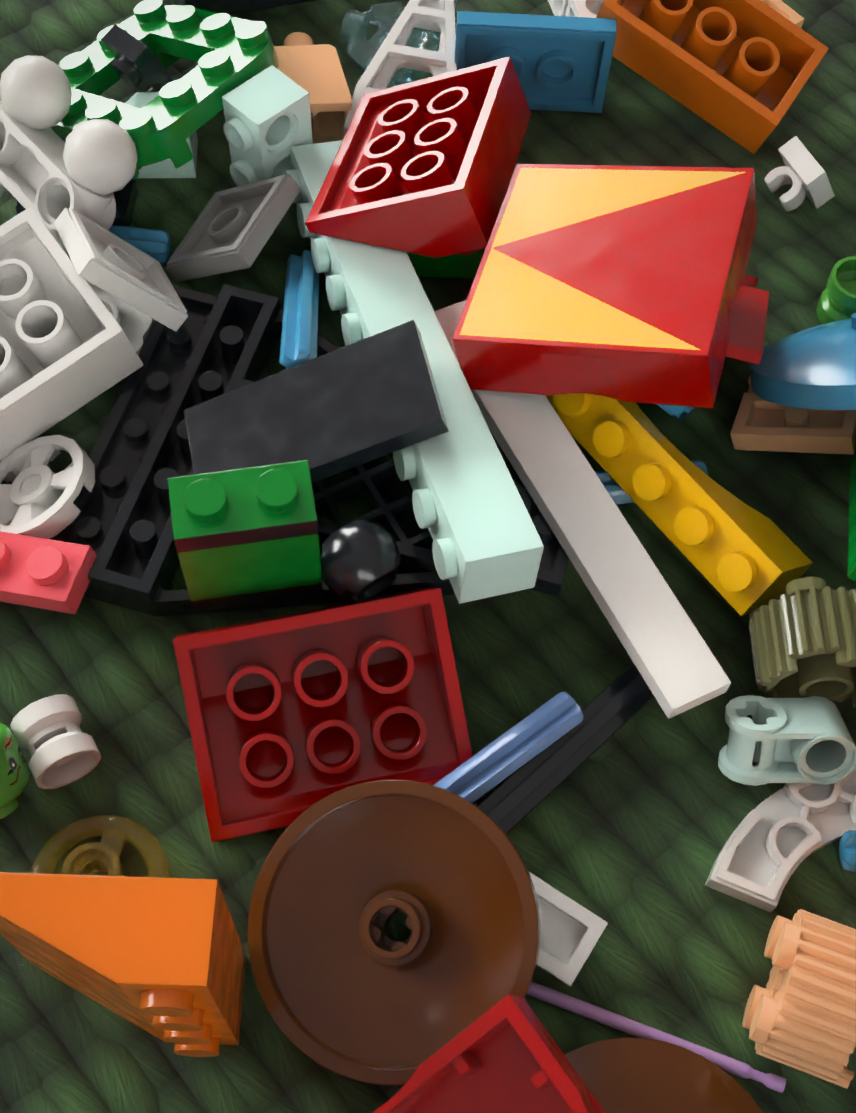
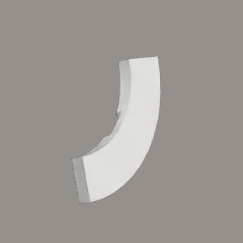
[705,767,856,913]

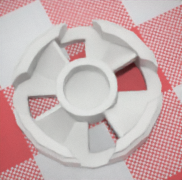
[0,435,95,539]

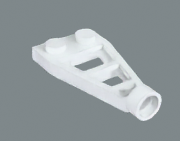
[343,0,457,136]

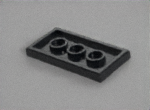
[184,320,449,483]

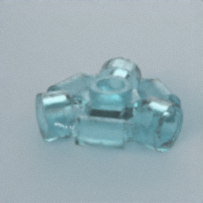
[341,2,440,86]

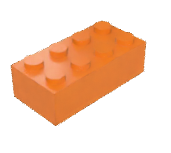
[596,0,829,154]

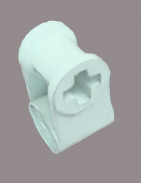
[718,695,856,786]

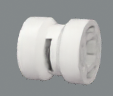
[10,694,101,789]

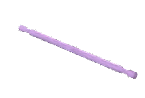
[527,981,786,1093]

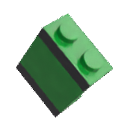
[168,460,323,612]

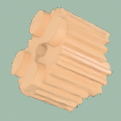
[742,909,856,1089]

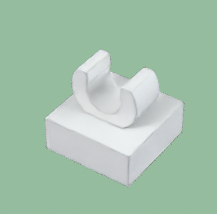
[764,136,835,212]

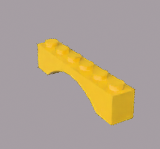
[545,393,813,616]

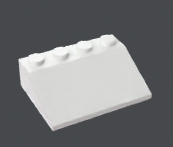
[0,206,144,461]

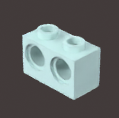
[222,65,313,186]

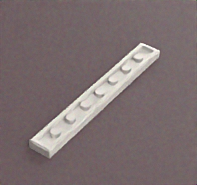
[434,300,731,719]

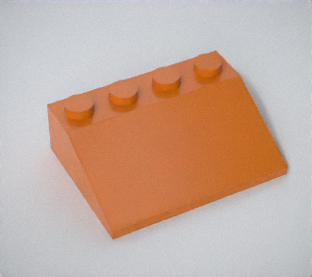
[0,872,247,1057]

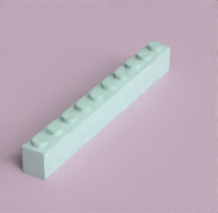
[283,140,544,604]

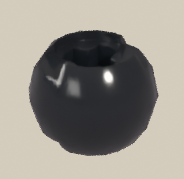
[320,519,401,602]

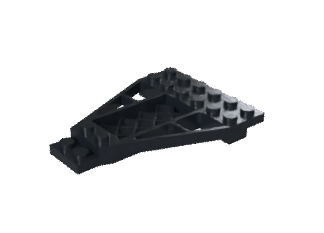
[50,284,569,617]

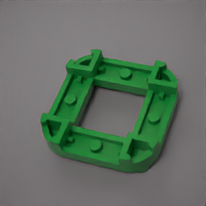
[50,0,279,180]

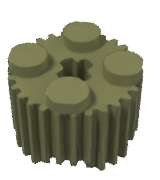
[749,576,856,708]

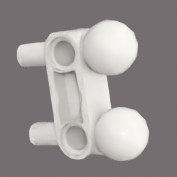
[0,55,138,257]

